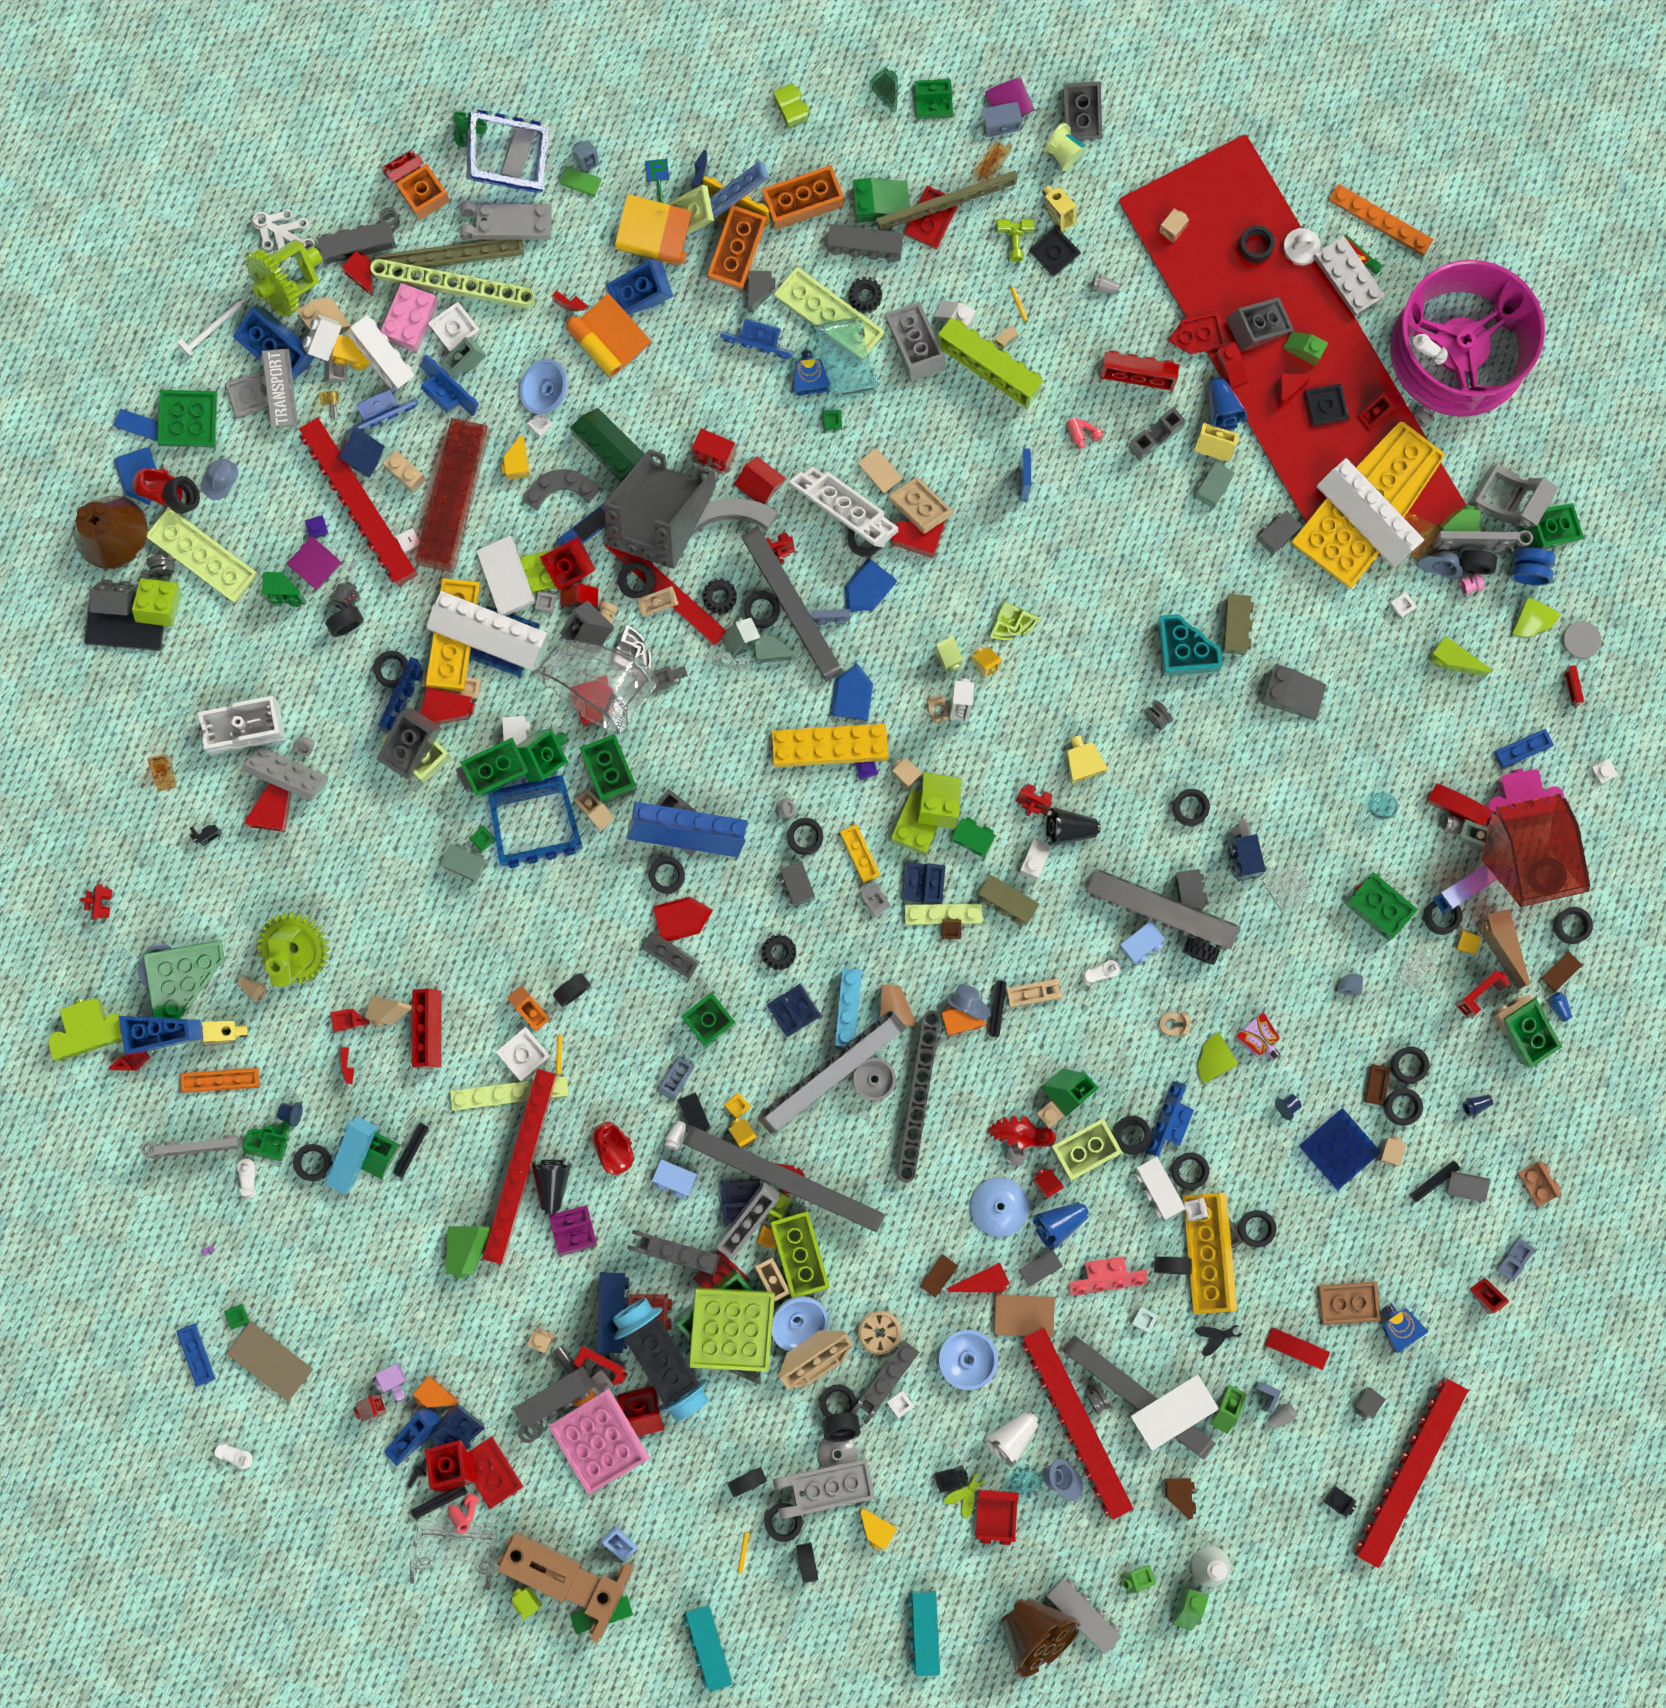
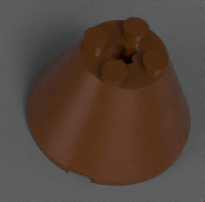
[74,495,148,569]
[1001,1598,1081,1678]

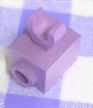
[374,1363,407,1401]

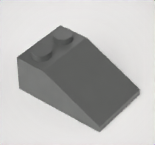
[1063,81,1102,140]
[1226,297,1294,352]
[1261,664,1327,721]
[376,708,442,780]

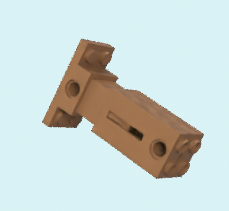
[497,1532,636,1643]

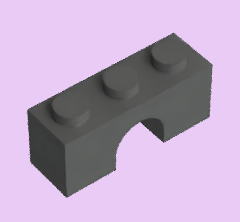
[1128,407,1186,461]

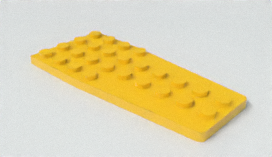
[1291,422,1445,590]

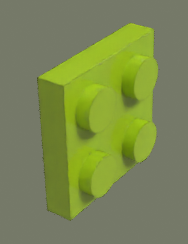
[520,550,556,594]

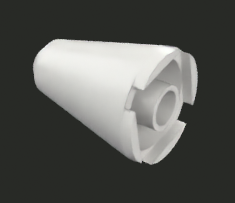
[984,1412,1038,1468]
[1191,1546,1231,1587]

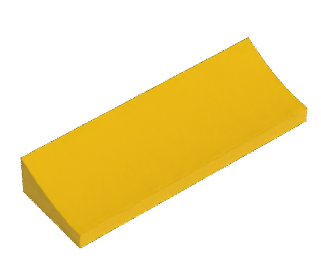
[1183,1193,1237,1314]

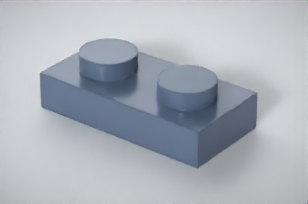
[812,609,850,625]

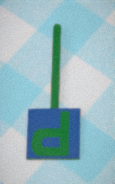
[645,159,670,203]

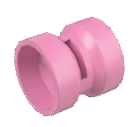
[1459,572,1484,596]

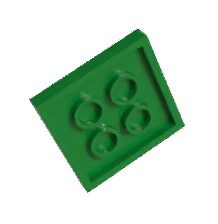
[158,390,218,448]

